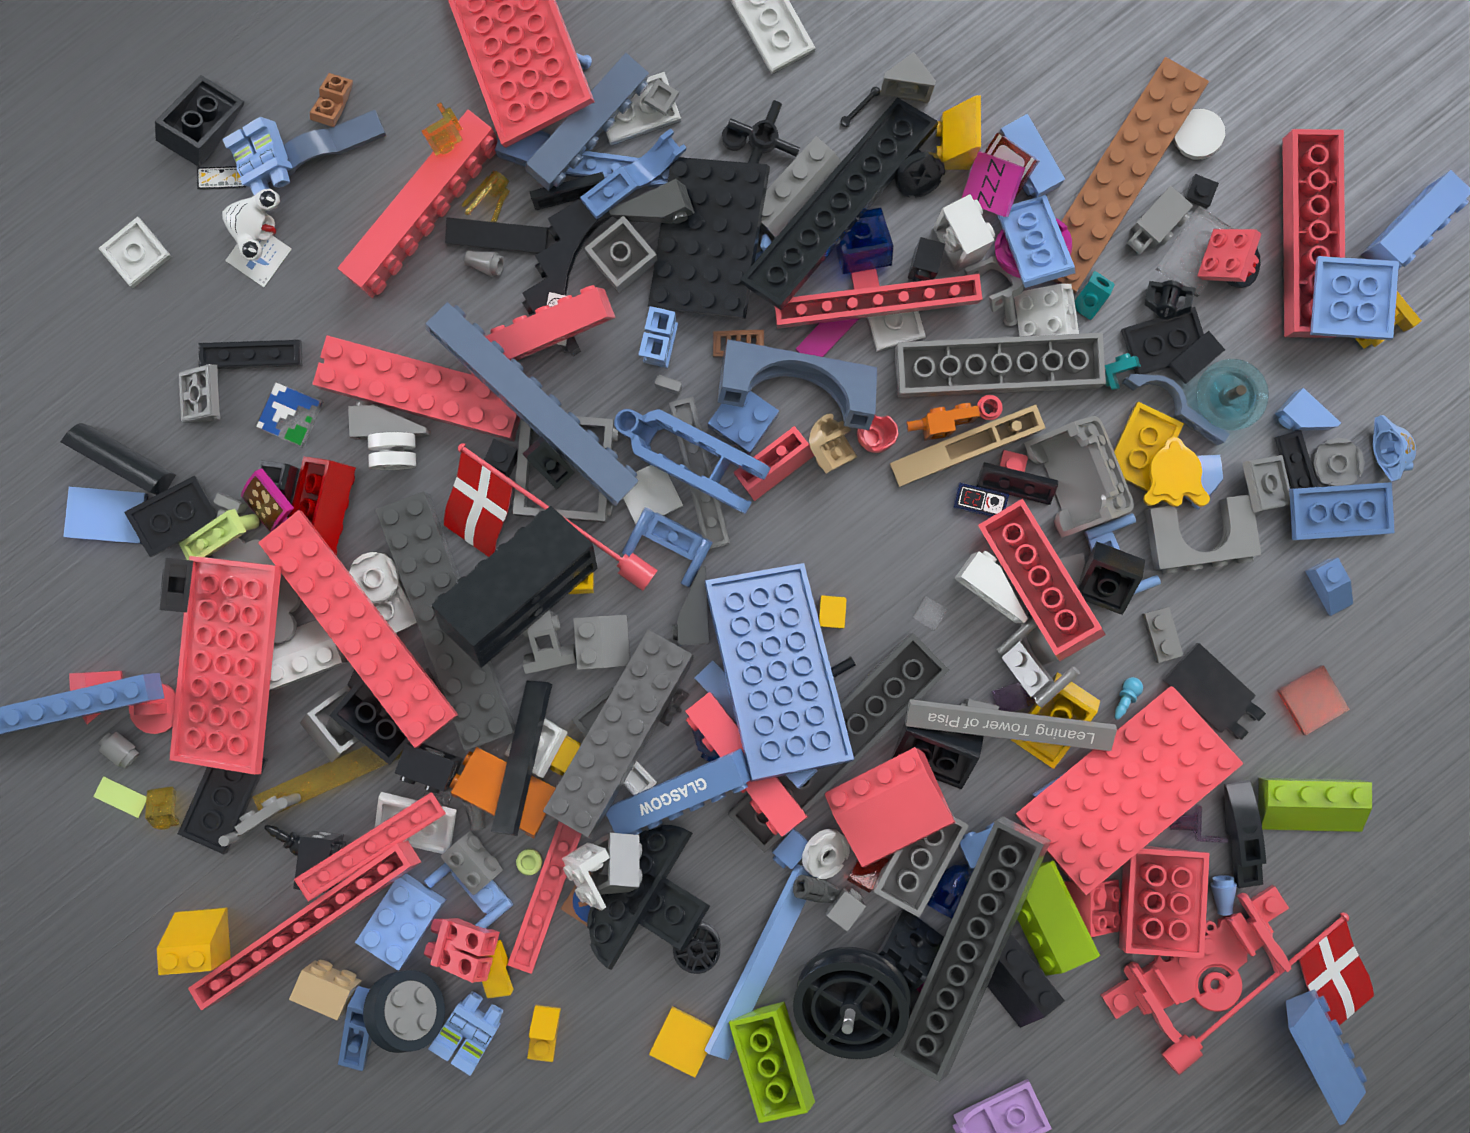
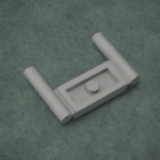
[997,617,1080,708]
[218,793,301,846]

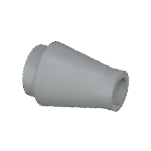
[464,251,504,277]

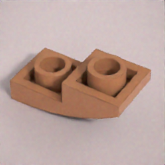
[310,73,353,127]

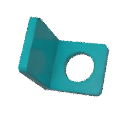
[1075,271,1115,320]

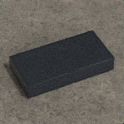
[1169,331,1226,384]

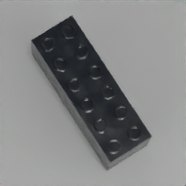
[431,506,598,668]

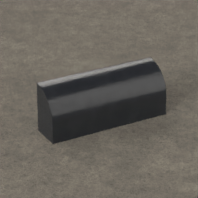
[60,423,176,495]

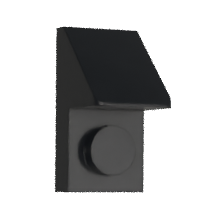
[523,436,575,490]

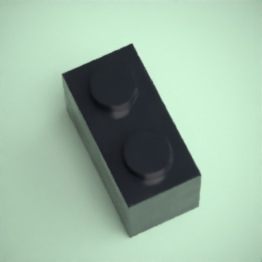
[907,237,945,282]

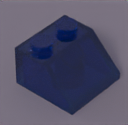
[836,208,894,274]

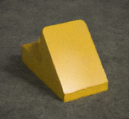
[527,1005,561,1062]

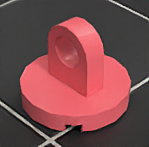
[129,684,176,734]

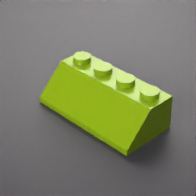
[1258,778,1372,832]
[1017,861,1100,976]
[729,1002,815,1123]

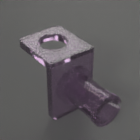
[1169,804,1228,843]

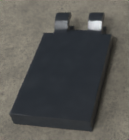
[1163,643,1266,740]

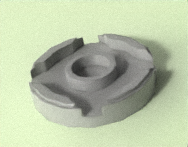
[1311,438,1365,487]

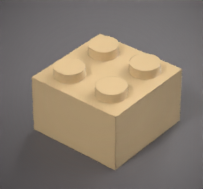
[289,960,362,1020]

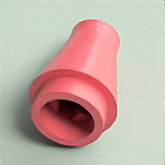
[977,395,1003,420]

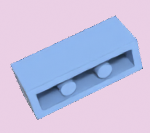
[997,114,1065,198]

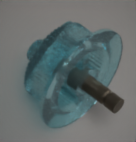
[1196,359,1269,430]

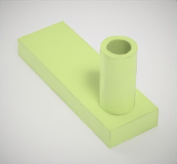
[179,509,260,560]

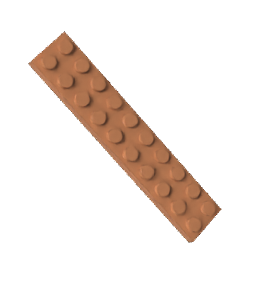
[1052,57,1209,294]

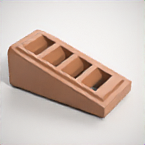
[713,330,764,357]

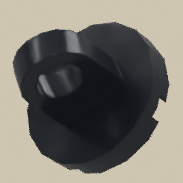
[895,150,945,198]

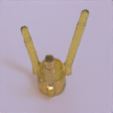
[462,170,510,222]

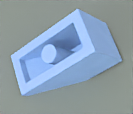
[1275,388,1341,431]

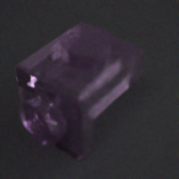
[991,682,1035,712]

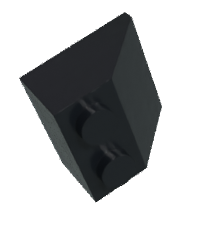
[1077,541,1145,615]

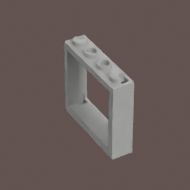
[513,416,619,523]

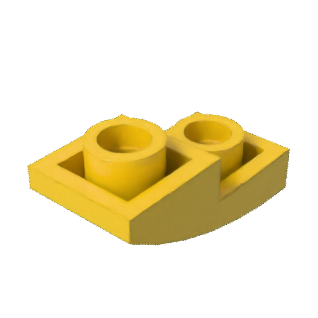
[482,940,514,998]

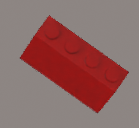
[289,456,356,556]

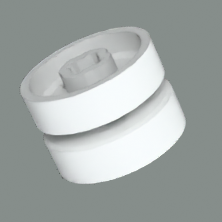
[368,432,416,470]

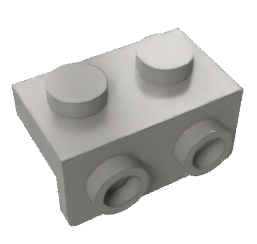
[441,831,503,895]

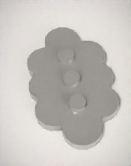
[212,537,301,644]

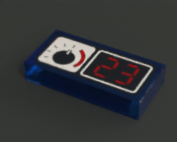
[953,483,1009,517]

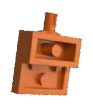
[906,403,980,441]

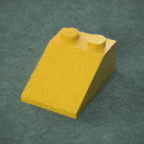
[935,95,981,170]
[1011,672,1100,769]

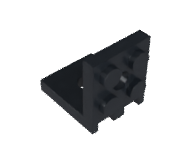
[875,909,944,994]

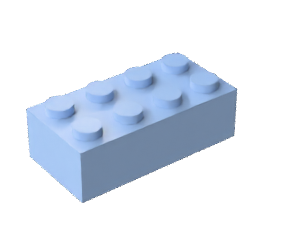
[1361,170,1470,269]

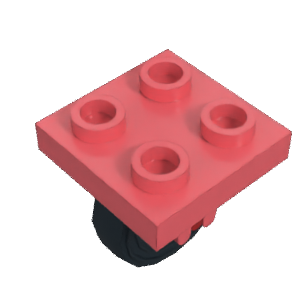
[1197,229,1261,288]

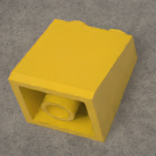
[157,907,231,975]

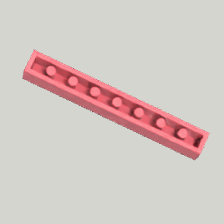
[774,274,982,329]

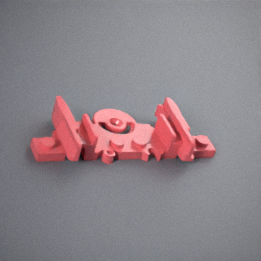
[1100,885,1291,1044]

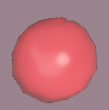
[857,415,899,453]

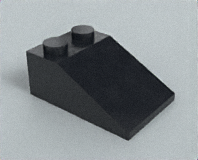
[155,75,244,167]

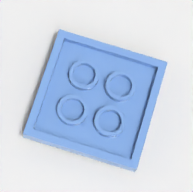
[1310,256,1399,340]

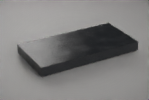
[177,757,268,854]

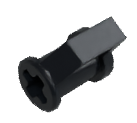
[1145,280,1196,319]

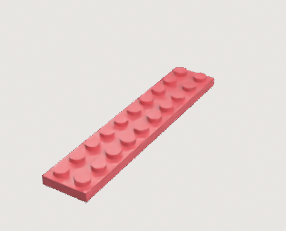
[258,510,458,748]

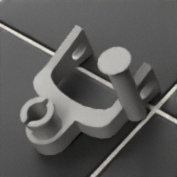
[964,256,1023,326]

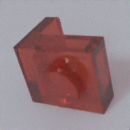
[847,858,888,893]

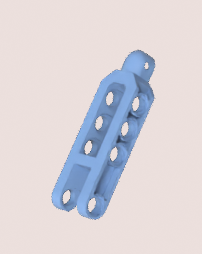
[614,409,771,514]

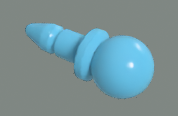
[1115,677,1143,720]

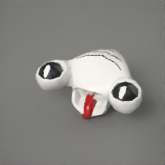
[222,189,280,261]

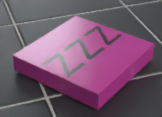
[961,151,1026,217]

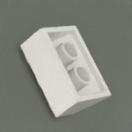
[269,620,349,690]

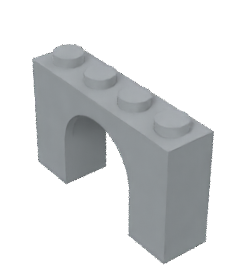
[1144,495,1261,574]

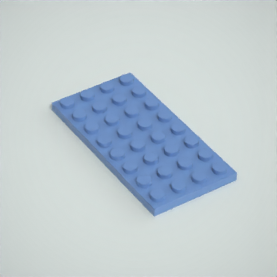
[705,563,854,782]

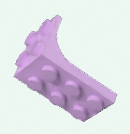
[952,1079,1052,1133]

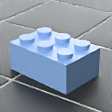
[355,874,447,971]

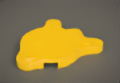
[1143,437,1210,507]

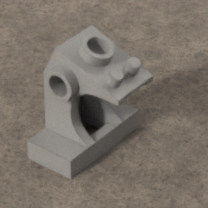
[523,611,576,674]

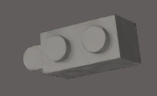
[1127,186,1193,255]

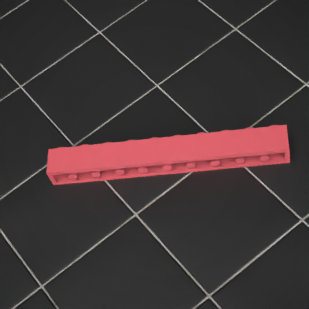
[188,840,422,1010]

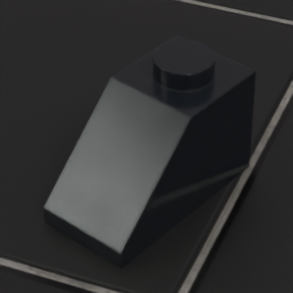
[484,439,518,478]

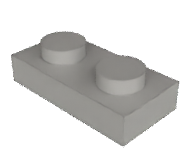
[1143,607,1184,663]

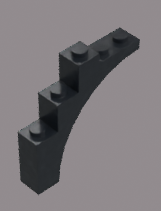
[522,199,613,356]

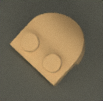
[809,414,857,474]

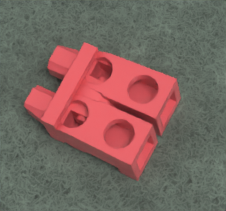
[424,918,500,983]

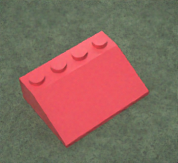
[825,747,956,868]
[1118,846,1210,958]

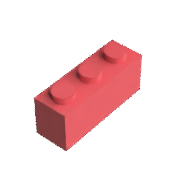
[733,426,815,501]

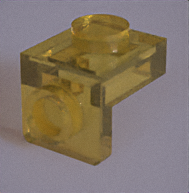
[145,786,179,830]

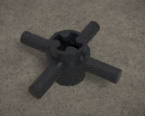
[727,100,800,163]

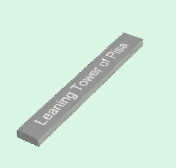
[905,699,1117,751]

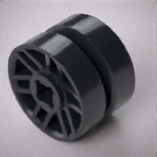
[673,921,721,974]

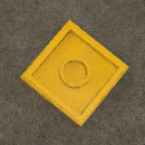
[649,1006,715,1078]

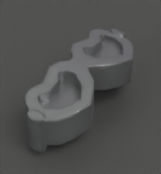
[660,689,690,727]

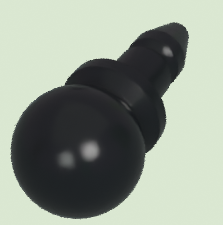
[264,825,302,856]

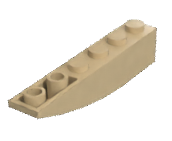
[890,405,1045,487]

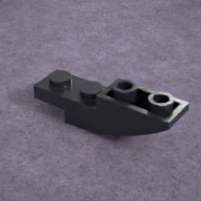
[1224,780,1266,889]

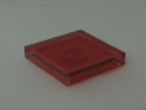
[1277,665,1350,735]

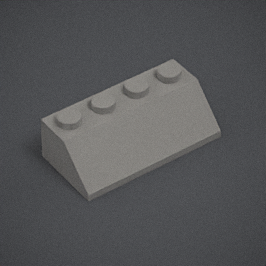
[760,136,841,241]

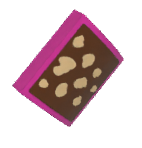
[241,468,294,533]

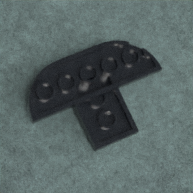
[587,825,710,970]

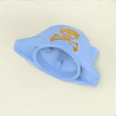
[1373,415,1416,482]

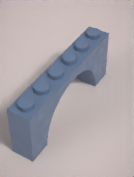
[718,339,877,430]

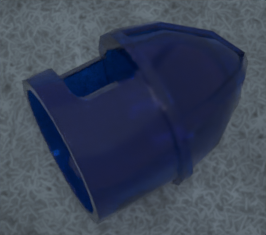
[927,864,972,919]

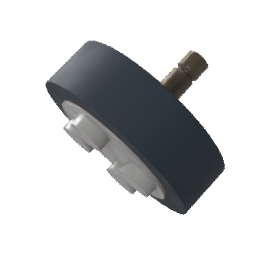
[363,970,445,1053]

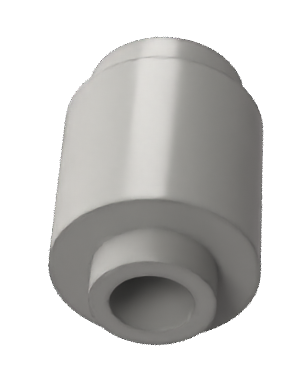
[99,732,140,769]

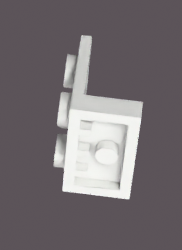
[1014,284,1079,336]
[562,842,610,910]

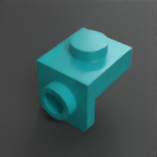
[1105,353,1141,390]

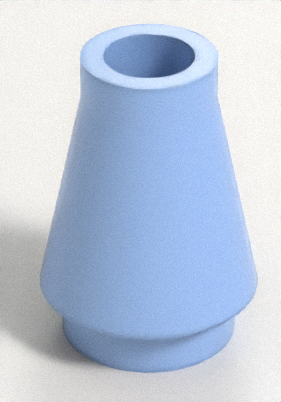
[1210,875,1237,916]

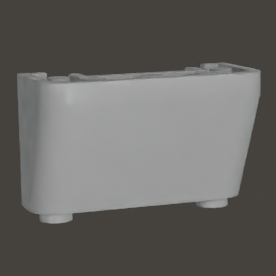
[1024,416,1134,538]

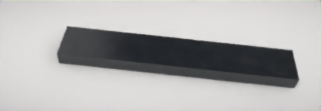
[491,680,552,836]

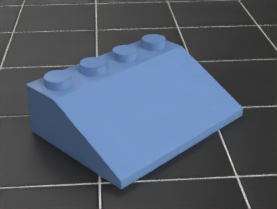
[1286,989,1367,1125]

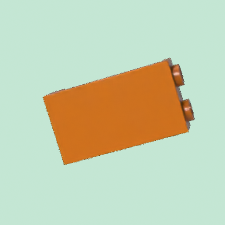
[450,747,556,839]

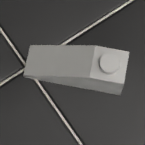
[348,401,431,440]

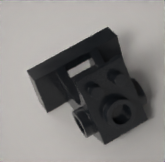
[159,557,193,613]

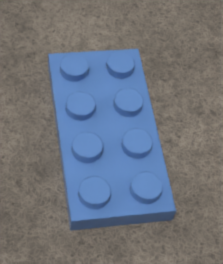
[1289,482,1395,540]

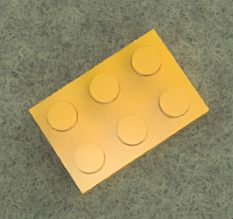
[1114,402,1184,492]

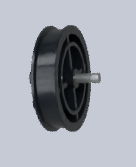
[793,947,911,1059]

